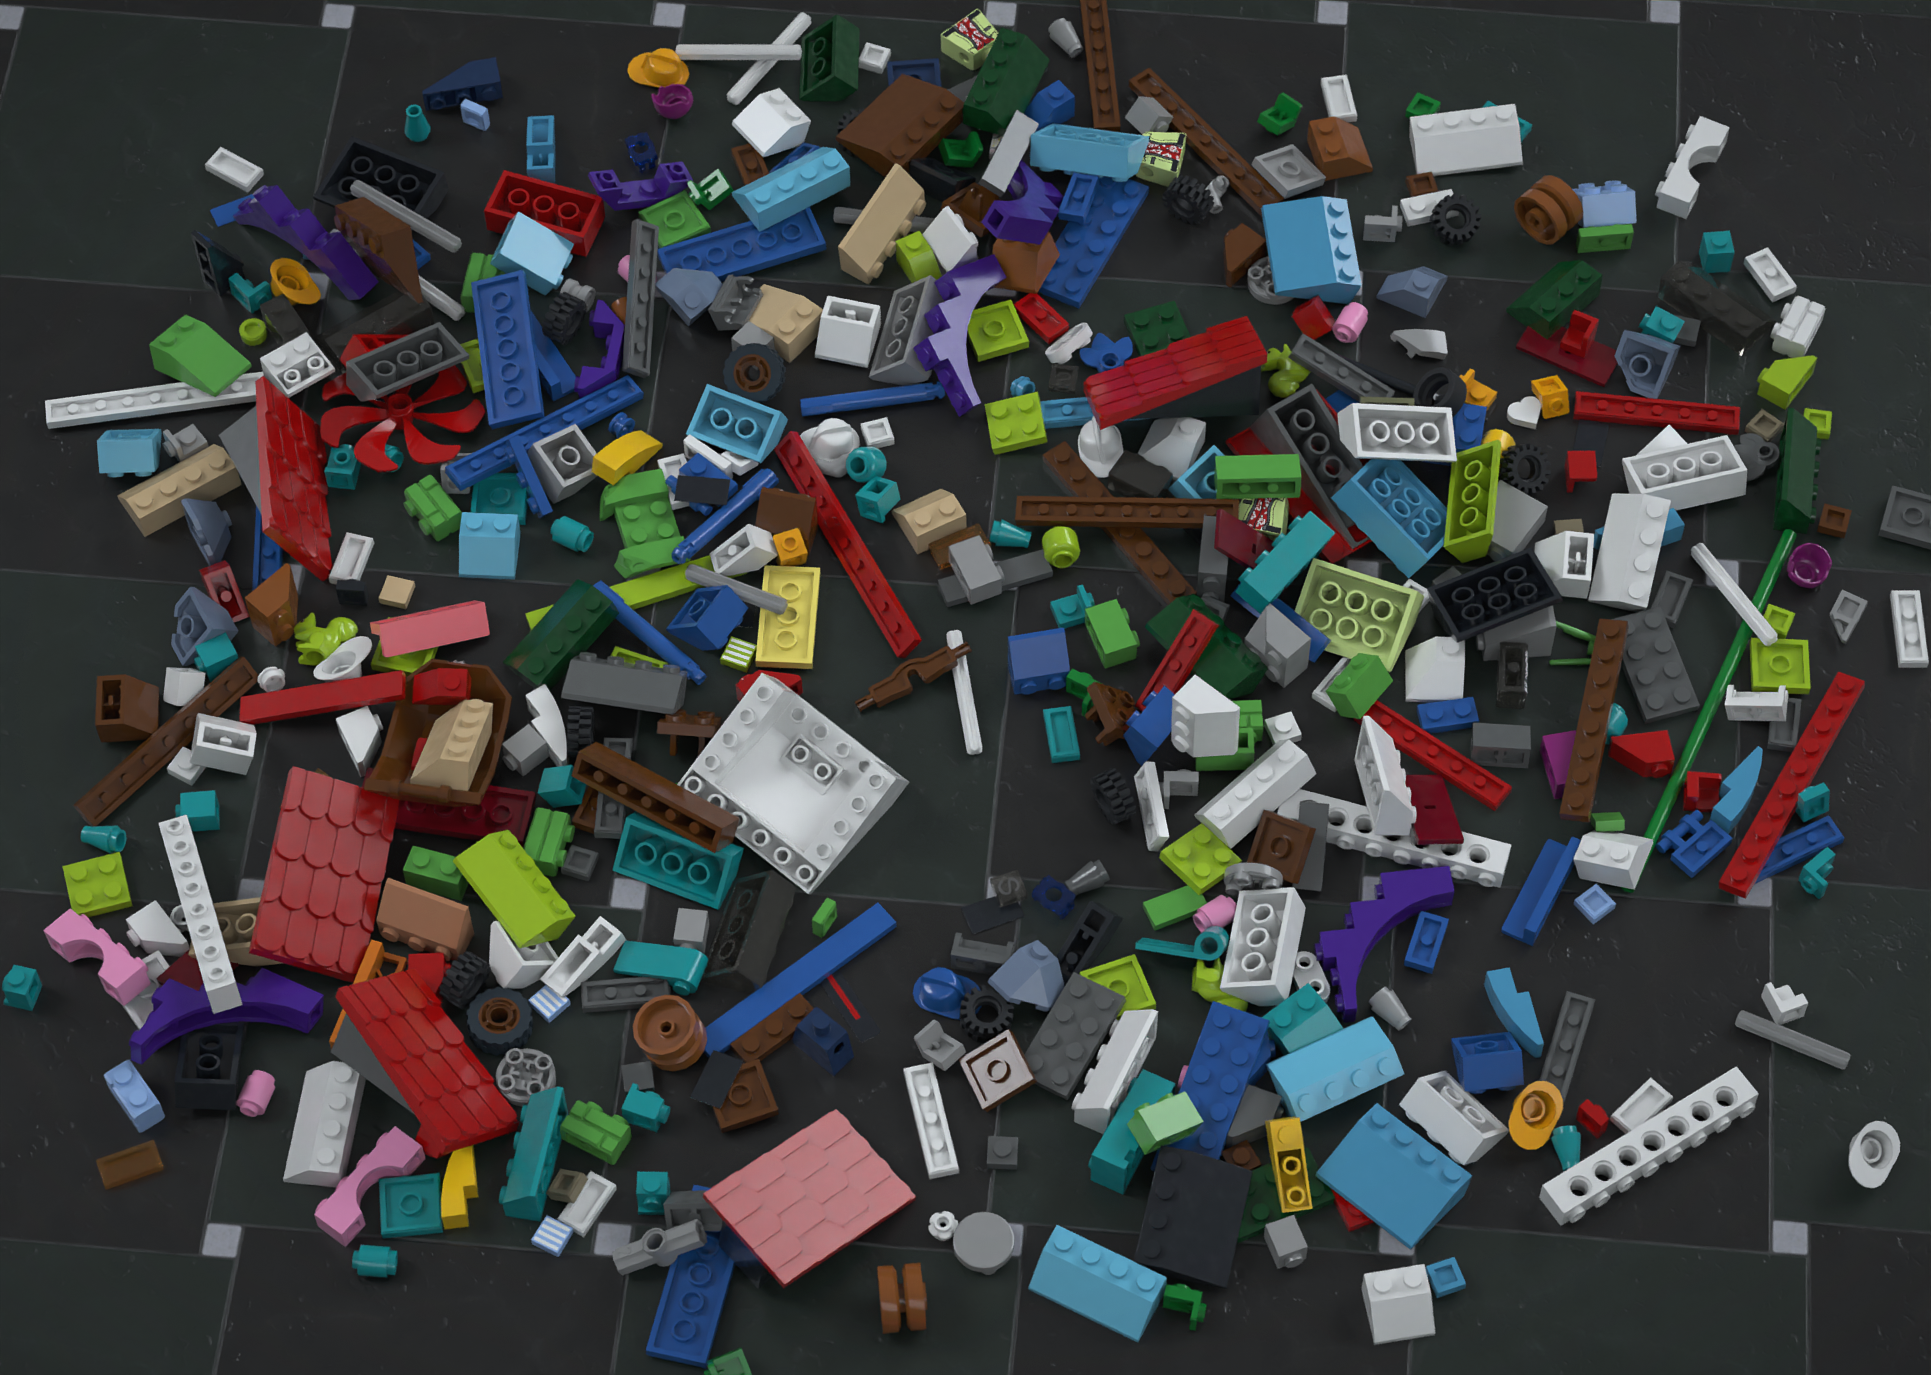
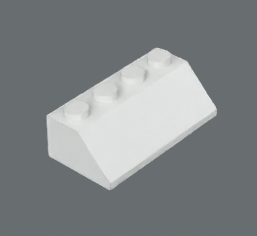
[1410,104,1523,176]
[1337,403,1457,462]
[1622,435,1747,511]
[1588,493,1671,613]
[1354,716,1416,835]
[1194,739,1317,849]
[1220,887,1306,1006]
[1072,1009,1158,1134]
[283,1061,366,1187]

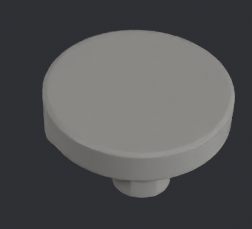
[1247,255,1294,305]
[1224,863,1283,896]
[496,1048,556,1107]
[953,1212,1014,1275]

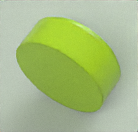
[239,318,268,346]

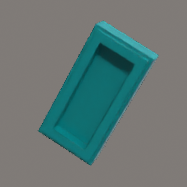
[1043,706,1080,763]

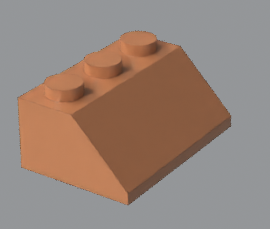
[376,878,474,961]

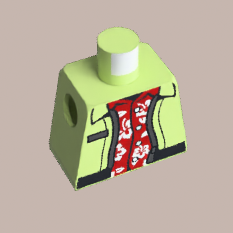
[941,9,998,70]
[1136,132,1186,187]
[1239,498,1289,541]

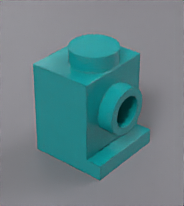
[324,444,361,490]
[855,476,900,523]
[2,965,43,1011]
[621,1083,670,1132]
[636,1172,670,1215]

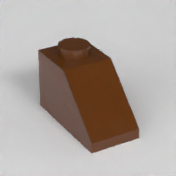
[1223,223,1266,288]

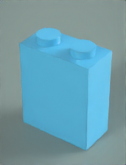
[490,211,574,296]

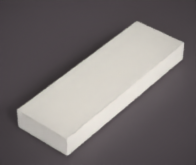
[1890,590,1929,668]
[1134,762,1169,851]

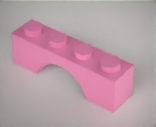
[43,909,151,1006]
[314,1126,426,1247]

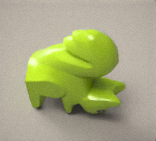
[1261,344,1311,398]
[294,613,358,666]
[1191,957,1248,1012]

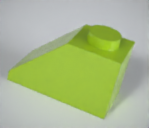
[896,231,942,283]
[1757,355,1817,410]

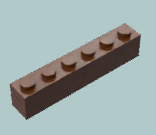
[571,742,740,853]

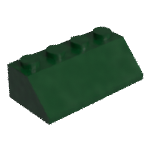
[963,27,1049,136]
[1773,408,1821,534]
[503,579,619,691]
[1145,594,1268,699]

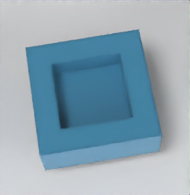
[1426,1257,1466,1298]

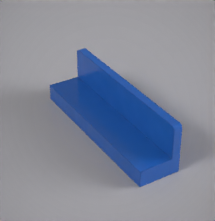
[531,311,576,401]
[1501,836,1581,946]

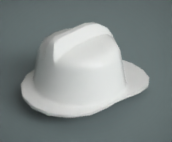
[1078,416,1124,478]
[800,418,860,464]
[313,636,372,683]
[1849,1121,1900,1188]

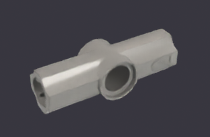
[613,1219,707,1275]

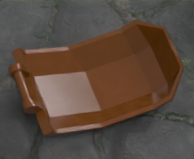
[364,659,512,807]

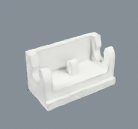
[1725,685,1788,721]

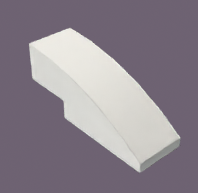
[526,684,569,767]
[540,916,626,998]

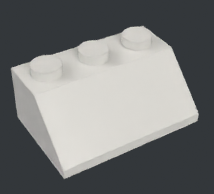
[1171,675,1240,757]
[1399,1071,1509,1165]

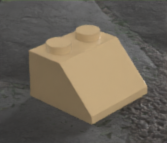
[892,489,967,554]

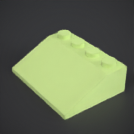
[1295,558,1424,672]

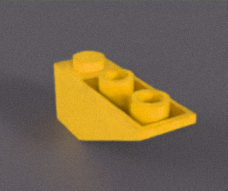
[1265,1116,1312,1213]

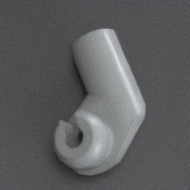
[1205,175,1229,214]
[817,453,849,478]

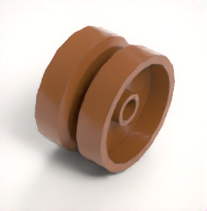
[1514,175,1583,245]
[633,995,707,1071]
[877,1262,928,1334]

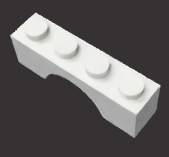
[1655,116,1730,219]

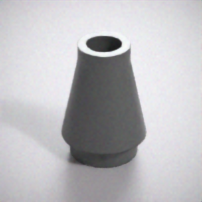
[1065,860,1110,897]

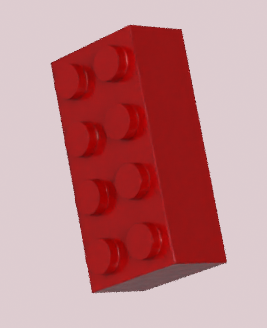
[484,170,605,257]

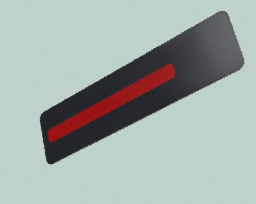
[820,969,881,1043]

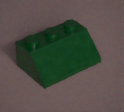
[799,14,860,101]
[1506,260,1603,339]

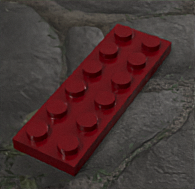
[362,768,537,847]

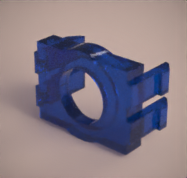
[624,132,658,172]
[1032,875,1076,919]

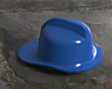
[913,967,982,1020]

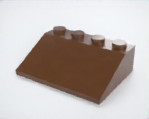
[835,74,964,178]
[334,197,423,303]

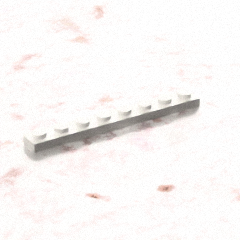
[45,372,264,429]

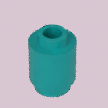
[550,516,594,552]
[352,1245,398,1278]

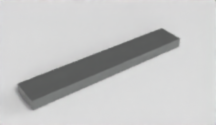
[622,219,659,378]

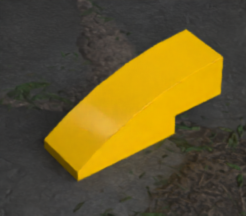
[591,430,663,485]
[441,1145,478,1230]

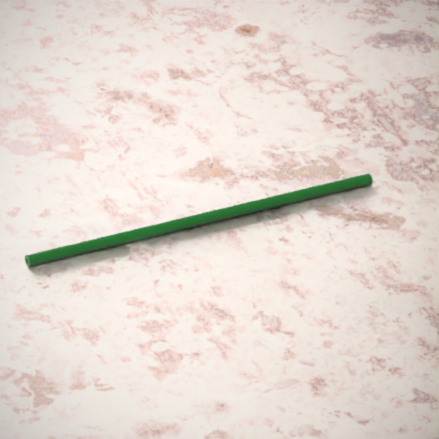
[1621,529,1797,893]

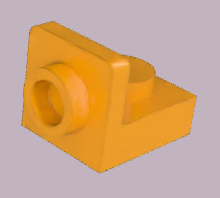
[1459,368,1497,411]
[1531,375,1569,419]
[773,528,808,567]

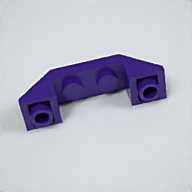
[588,161,693,211]
[574,300,625,399]

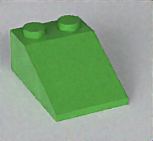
[149,314,252,397]

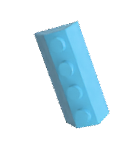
[1030,123,1149,182]
[732,147,850,232]
[1266,1016,1404,1122]
[1029,1225,1167,1342]

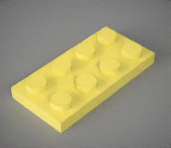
[756,565,821,669]

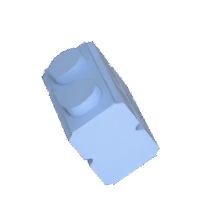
[104,1059,165,1133]

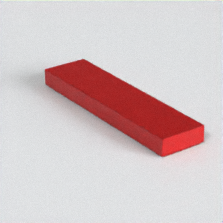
[1135,609,1219,712]

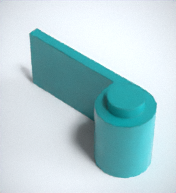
[1135,926,1230,960]
[613,940,708,995]

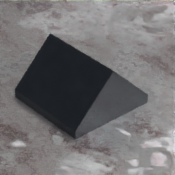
[910,157,976,202]

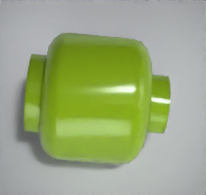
[1042,526,1080,568]

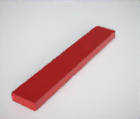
[1573,391,1740,435]
[240,670,406,725]
[1354,700,1512,811]

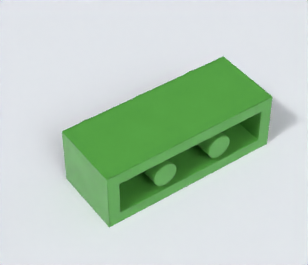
[1214,454,1301,499]

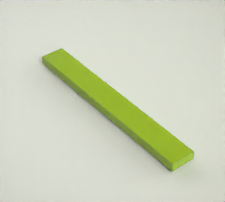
[525,555,747,630]

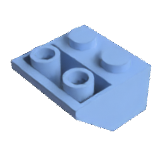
[1572,181,1637,228]

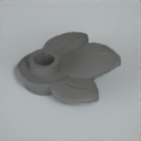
[1734,433,1780,481]

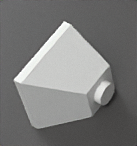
[1133,417,1206,480]
[1405,637,1465,703]
[489,921,558,989]

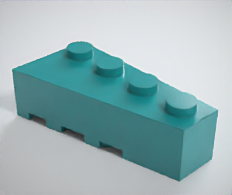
[1235,511,1335,614]
[1088,1069,1176,1195]

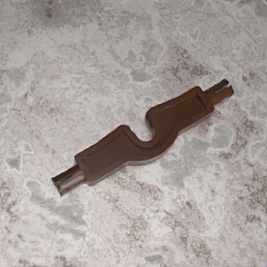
[854,641,972,712]

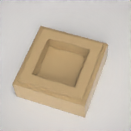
[379,575,415,609]

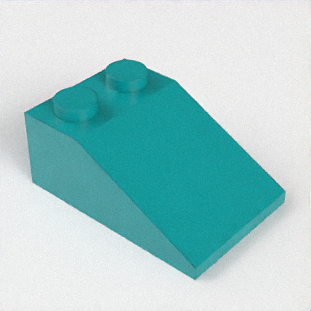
[1262,983,1343,1056]

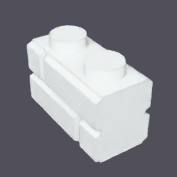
[1770,296,1826,358]

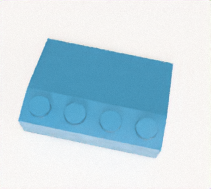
[1261,196,1362,305]
[1331,459,1447,578]
[1315,1103,1472,1250]

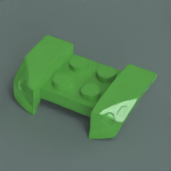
[600,469,691,579]

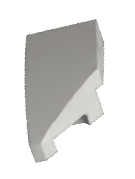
[1390,329,1448,360]
[1829,590,1868,644]

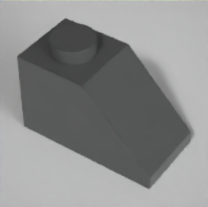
[1226,1084,1285,1148]

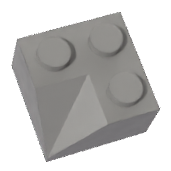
[527,424,597,504]
[1244,604,1311,688]

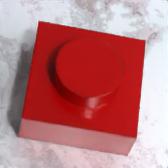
[1576,1099,1609,1139]

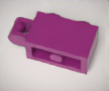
[1539,730,1576,799]

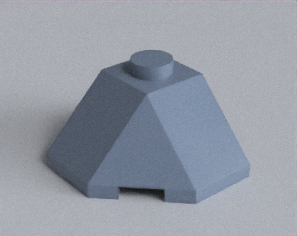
[1376,266,1448,318]
[655,268,723,326]
[1615,330,1680,399]
[181,498,232,566]
[171,587,238,666]
[988,940,1065,1012]

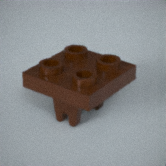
[940,182,1002,238]
[1085,681,1136,746]
[657,709,722,756]

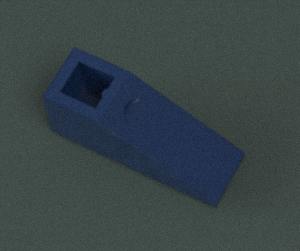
[422,57,503,111]

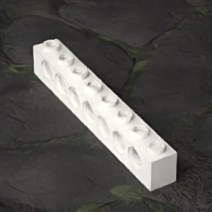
[1278,789,1511,888]
[159,815,243,1014]
[1539,1066,1758,1226]

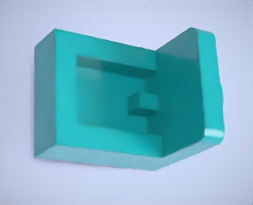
[1639,306,1685,343]

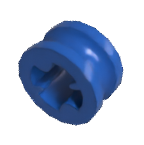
[608,412,635,438]

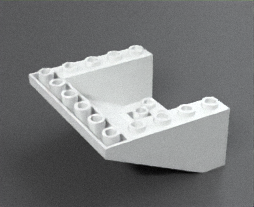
[677,673,909,894]

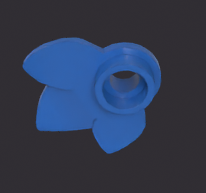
[1079,332,1133,373]

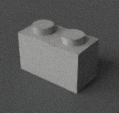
[948,535,1005,605]

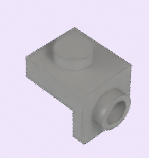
[1159,769,1199,809]
[914,1020,966,1071]

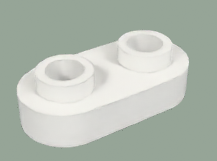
[1045,323,1093,364]
[1292,951,1330,1003]

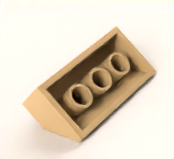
[838,163,926,285]
[118,444,242,537]
[410,699,493,791]

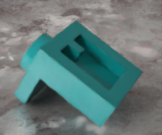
[228,273,273,314]
[1050,584,1095,629]
[1795,782,1830,822]
[1798,847,1836,899]

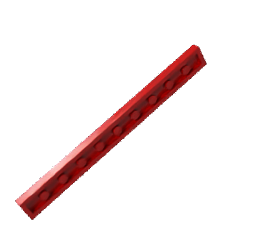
[774,431,922,658]
[1719,671,1865,899]

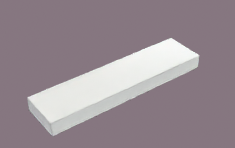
[904,1062,959,1179]

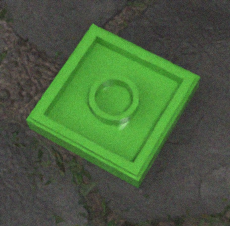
[638,190,711,248]

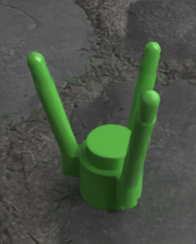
[1549,621,1596,665]

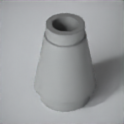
[1048,18,1083,57]
[1369,986,1412,1031]

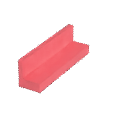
[370,600,490,657]

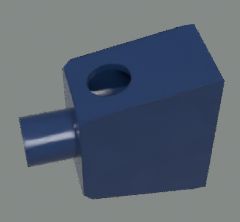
[792,1007,854,1077]

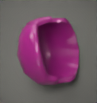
[651,84,694,120]
[1787,543,1832,589]

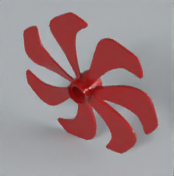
[320,365,486,472]

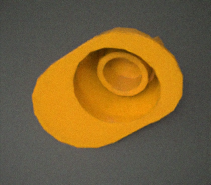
[627,48,689,88]
[270,258,321,305]
[1509,1081,1563,1150]

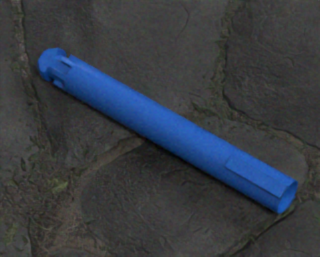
[800,381,945,417]
[672,469,779,564]
[593,580,706,685]

